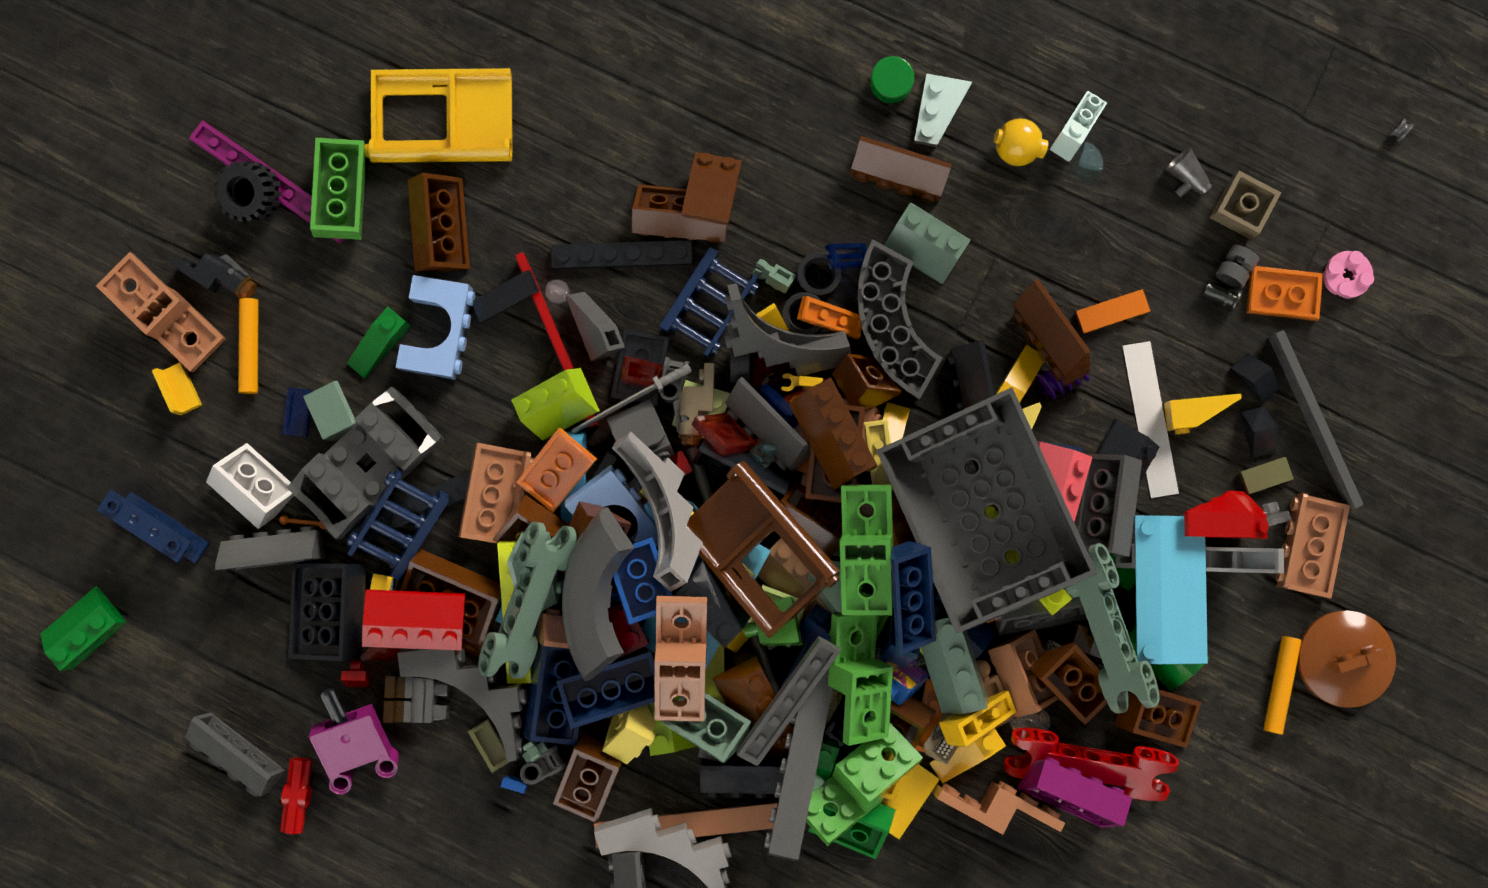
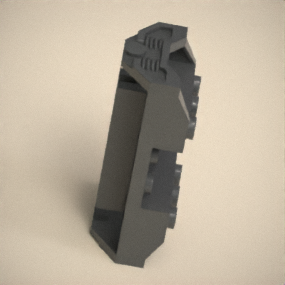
[287,387,444,539]

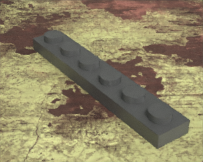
[736,636,840,766]

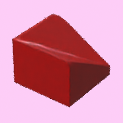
[669,451,693,478]

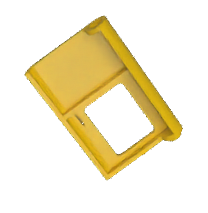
[365,68,513,163]

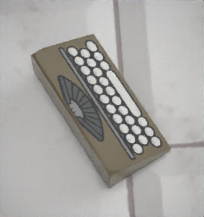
[923,713,959,764]

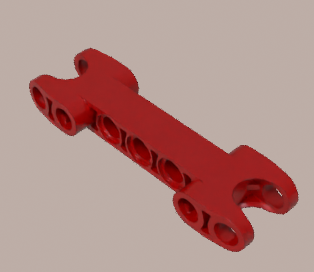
[1003,728,1179,801]

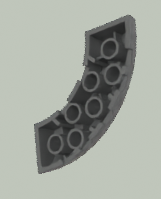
[858,239,942,400]
[562,507,634,681]

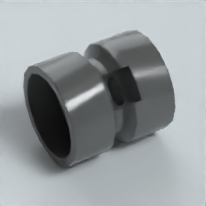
[1215,245,1260,289]

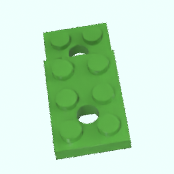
[840,484,893,615]
[828,613,893,746]
[806,722,923,846]

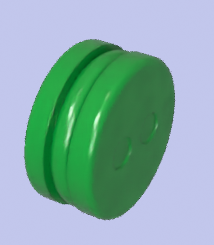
[870,56,914,103]

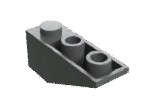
[566,292,625,361]

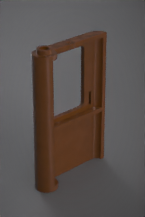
[686,461,840,638]

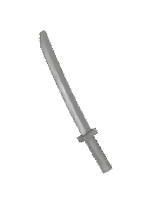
[571,364,692,434]

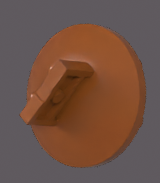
[1297,611,1396,708]

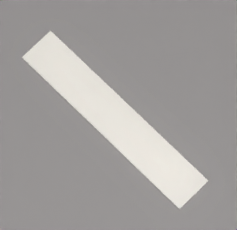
[1123,341,1179,498]

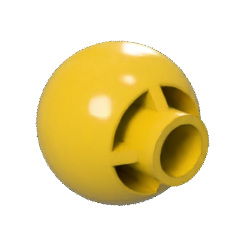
[994,118,1048,166]

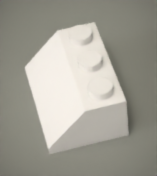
[206,443,294,529]

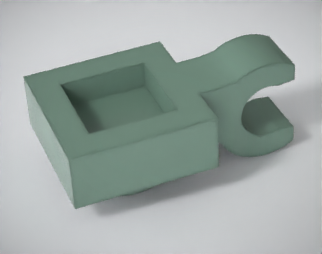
[751,259,797,293]
[522,741,550,763]

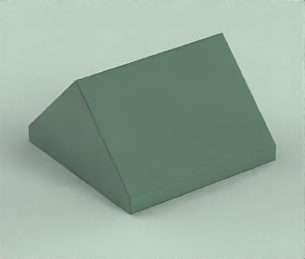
[303,381,357,441]

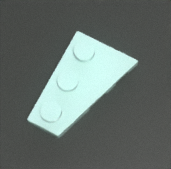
[914,74,972,147]

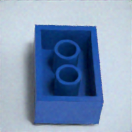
[612,537,673,625]

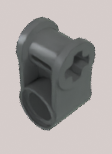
[660,357,689,404]
[520,744,568,785]

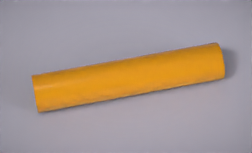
[238,298,258,394]
[1263,636,1302,735]

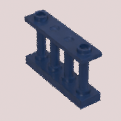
[660,247,759,359]
[346,467,449,581]
[97,489,211,563]

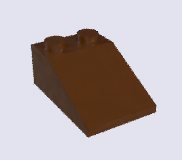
[681,152,742,226]
[1115,688,1201,748]
[553,733,623,823]

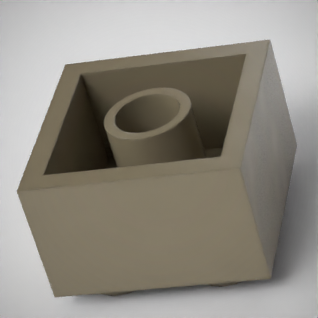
[1209,171,1281,240]

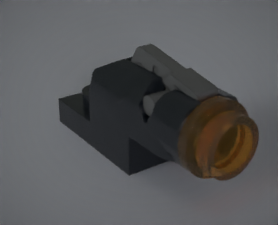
[169,254,257,298]

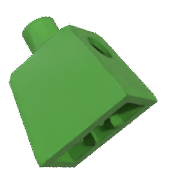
[743,596,803,646]

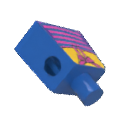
[883,660,929,705]

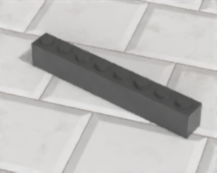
[764,668,833,861]

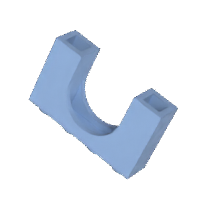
[396,275,475,380]
[565,465,658,547]

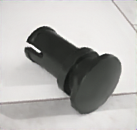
[1202,282,1242,313]

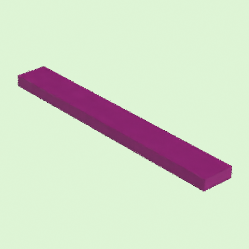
[189,120,344,244]

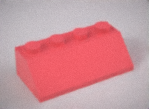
[1037,441,1092,522]

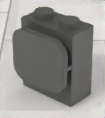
[607,399,675,474]

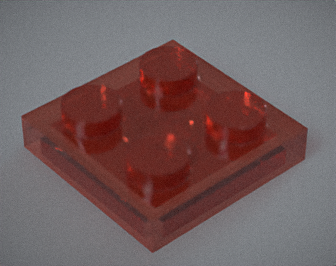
[691,413,757,455]

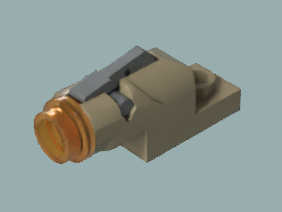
[673,363,715,446]

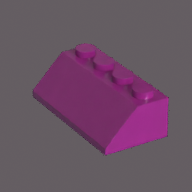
[1017,757,1132,828]

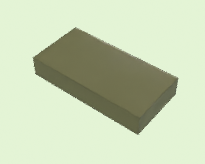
[1239,457,1294,494]
[468,718,511,773]

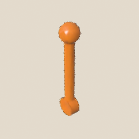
[279,516,326,529]

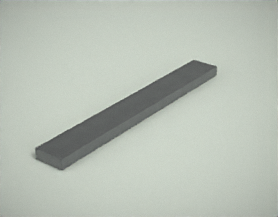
[1268,330,1363,509]

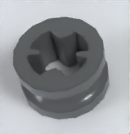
[1389,118,1414,142]

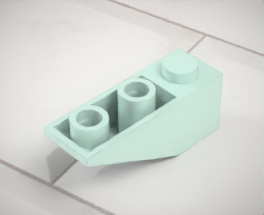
[1050,91,1107,162]

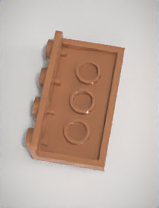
[458,443,533,543]
[1275,493,1350,599]

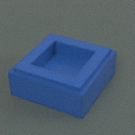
[501,775,529,794]

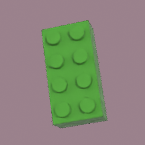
[310,138,366,240]

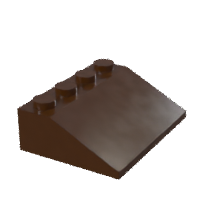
[401,549,502,657]

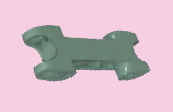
[479,522,577,678]
[1065,543,1159,714]

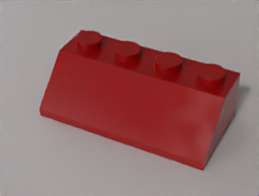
[362,589,465,651]

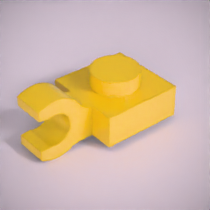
[781,374,823,392]

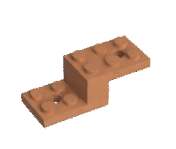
[96,252,226,372]
[655,596,707,721]
[932,781,1065,834]

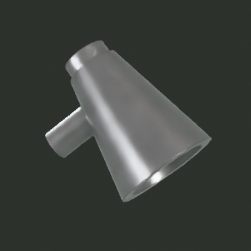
[1166,148,1212,198]

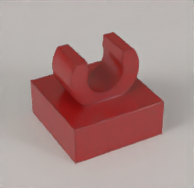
[341,661,371,687]

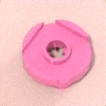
[1323,251,1374,299]

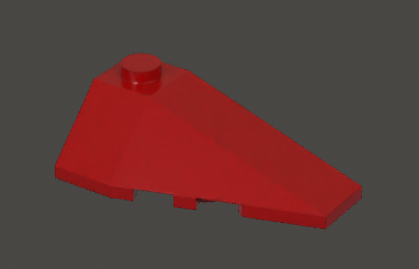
[1184,491,1268,539]

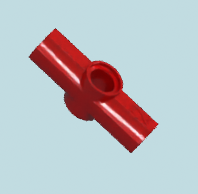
[280,757,313,834]

